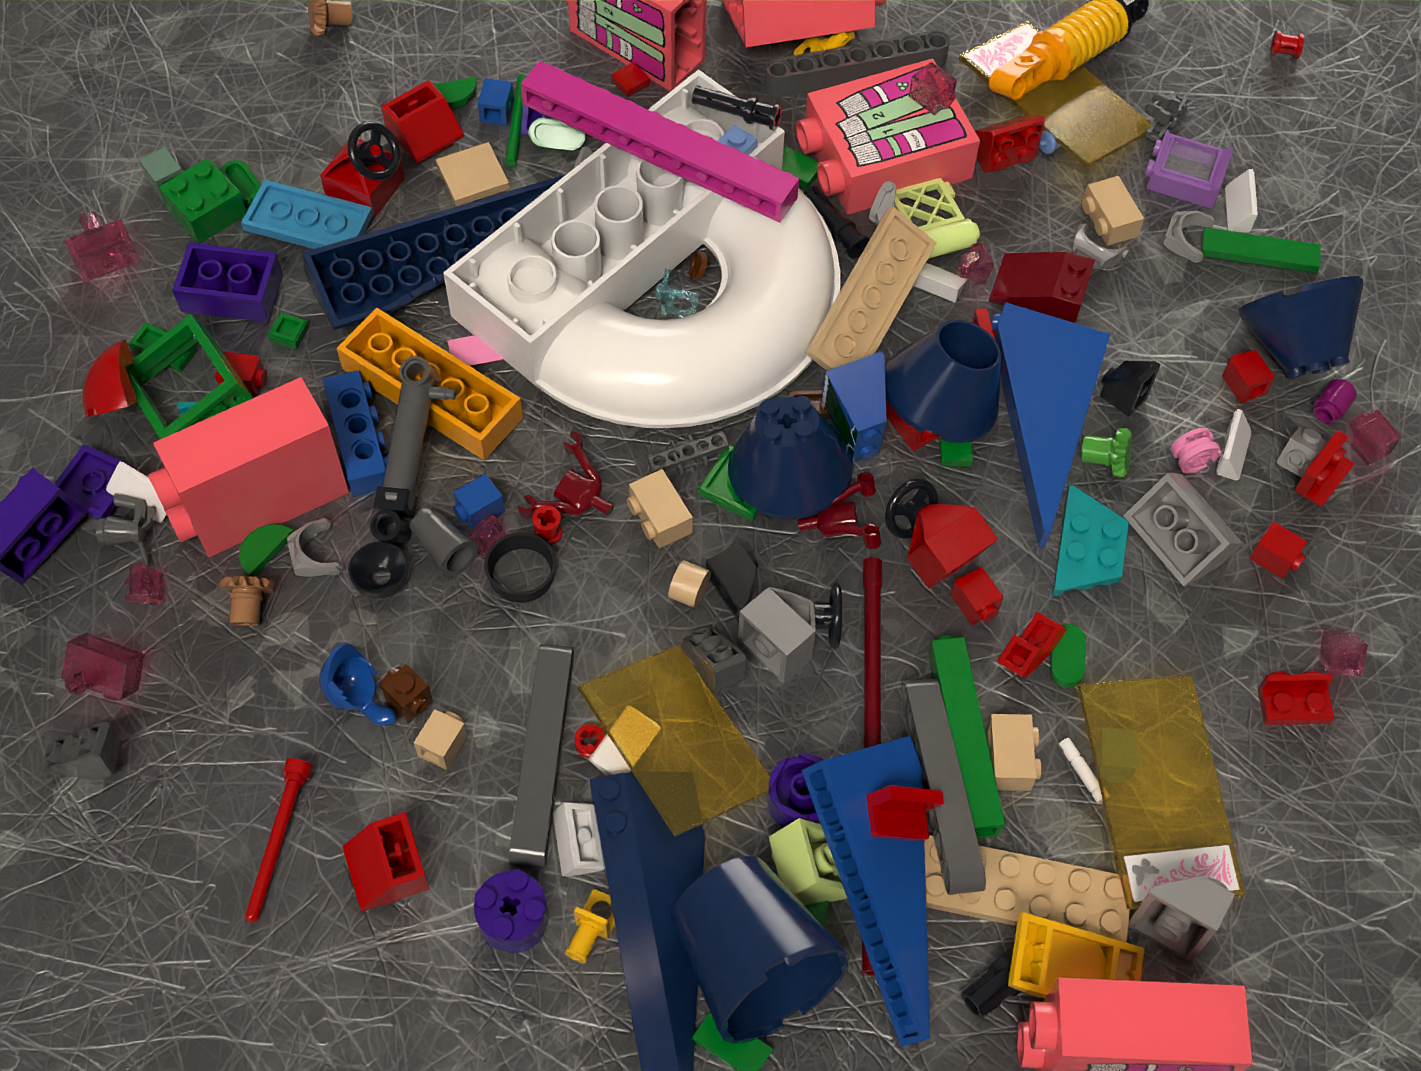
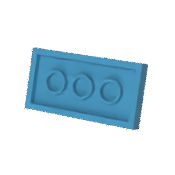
[241,179,374,249]

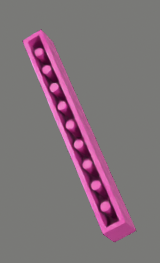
[521,61,799,223]

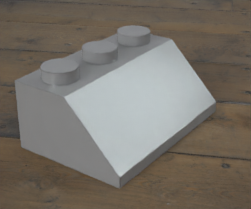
[1123,473,1244,587]
[1128,875,1235,963]

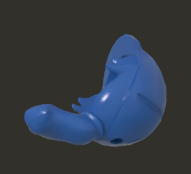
[319,643,397,726]

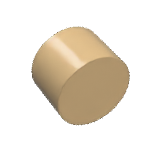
[668,560,711,608]

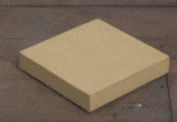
[435,142,510,207]

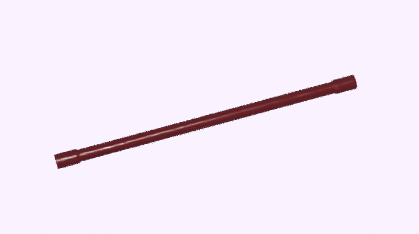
[862,557,882,976]

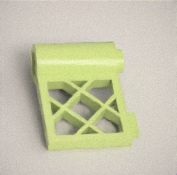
[894,178,980,259]

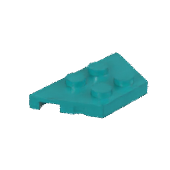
[1052,485,1129,596]

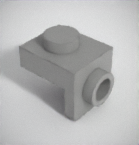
[1277,427,1327,477]

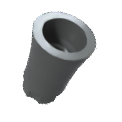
[409,507,478,577]

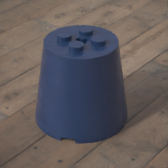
[671,856,849,1044]

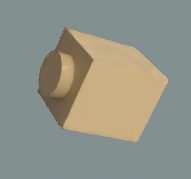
[414,709,468,770]

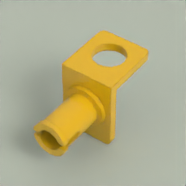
[794,31,855,55]
[565,889,615,964]

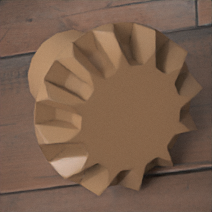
[307,0,352,36]
[220,576,274,627]

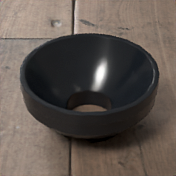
[348,542,409,598]

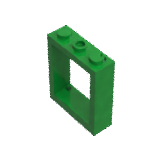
[125,314,253,439]

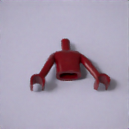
[517,431,614,519]
[798,472,881,549]

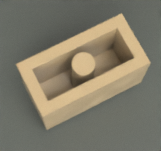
[1082,176,1144,246]
[626,469,693,549]
[986,714,1041,791]

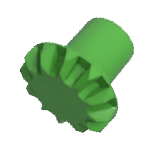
[1082,427,1133,477]

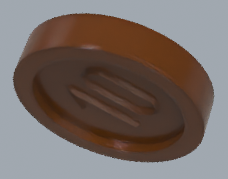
[689,251,707,281]

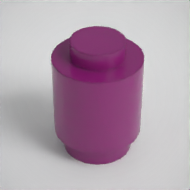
[1313,379,1357,424]

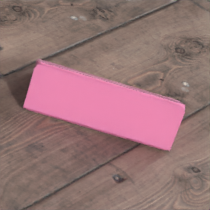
[447,335,504,367]

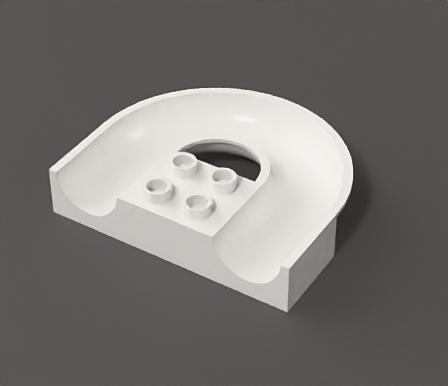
[443,69,840,428]

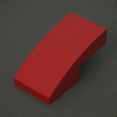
[997,612,1067,679]

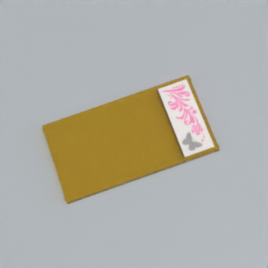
[958,21,1152,168]
[1077,675,1246,910]

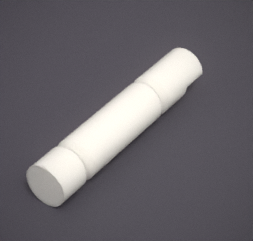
[1059,738,1109,804]

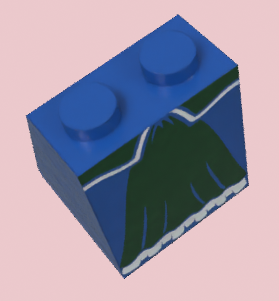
[820,351,887,462]

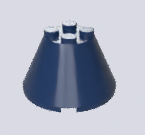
[1238,276,1364,379]
[728,396,853,519]

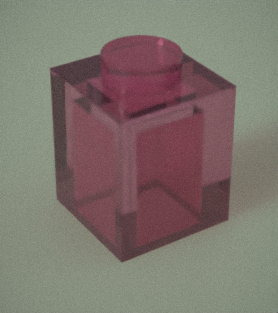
[909,62,957,115]
[1346,409,1402,466]
[1318,630,1368,677]

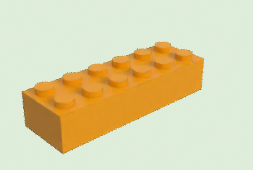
[336,308,523,461]

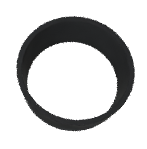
[484,532,556,603]

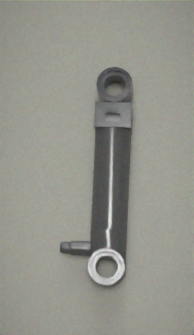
[370,356,457,547]

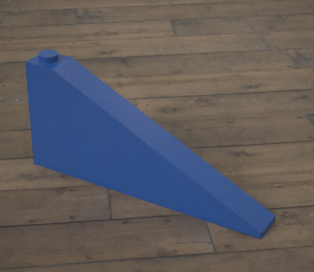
[992,302,1110,548]
[801,736,930,1047]

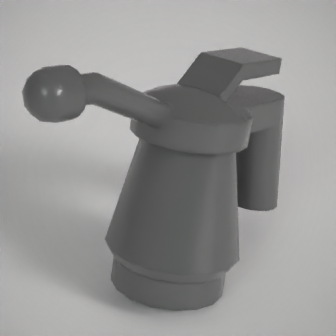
[96,493,155,578]

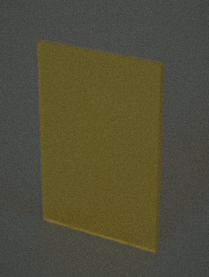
[578,645,770,836]

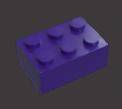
[172,242,283,322]
[0,468,88,585]

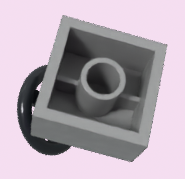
[738,583,842,684]

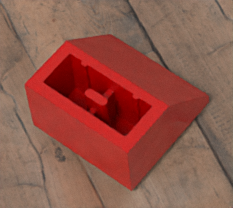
[381,80,464,164]
[974,115,1045,174]
[342,812,430,913]

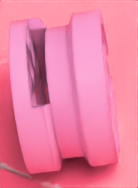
[1170,428,1222,474]

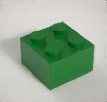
[158,157,246,244]

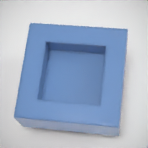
[718,124,758,155]

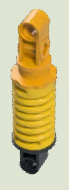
[989,0,1149,100]

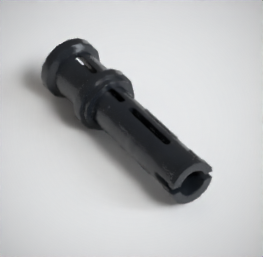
[692,85,783,131]
[804,185,870,258]

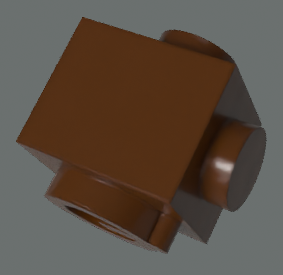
[380,664,433,723]

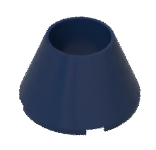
[885,320,1001,443]

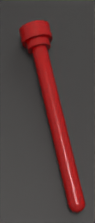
[245,758,313,923]

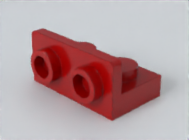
[1294,430,1354,507]
[1258,671,1334,725]

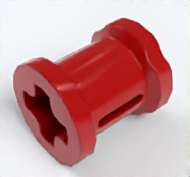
[1270,30,1304,59]
[532,505,563,545]

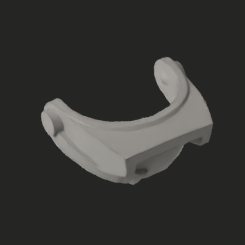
[869,181,896,226]
[1163,211,1214,263]
[1072,223,1130,269]
[287,518,342,577]

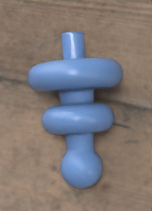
[1039,130,1069,154]

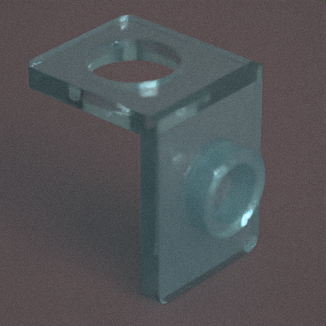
[656,268,699,318]

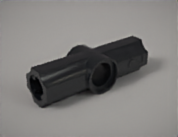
[961,948,1022,1019]

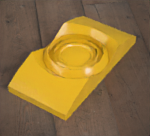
[1008,912,1145,998]

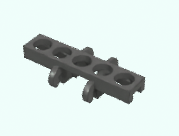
[1145,91,1190,142]
[647,431,729,476]

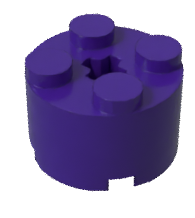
[767,754,823,828]
[474,870,549,953]

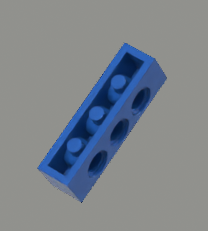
[322,370,388,497]

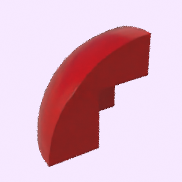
[82,339,138,418]

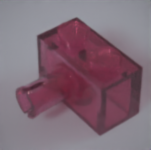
[64,211,140,283]
[61,632,145,701]

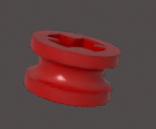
[574,724,605,758]

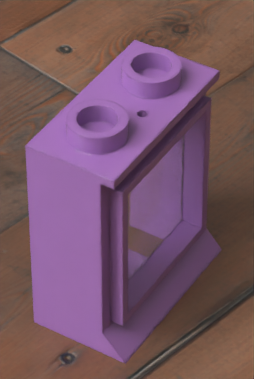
[1145,130,1234,209]

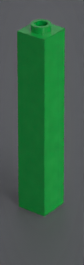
[928,635,1005,839]

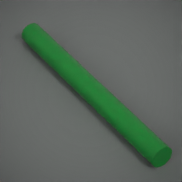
[505,74,526,167]

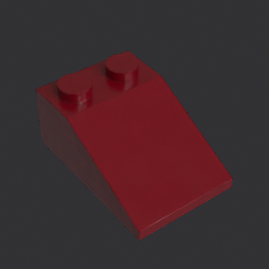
[989,251,1095,323]

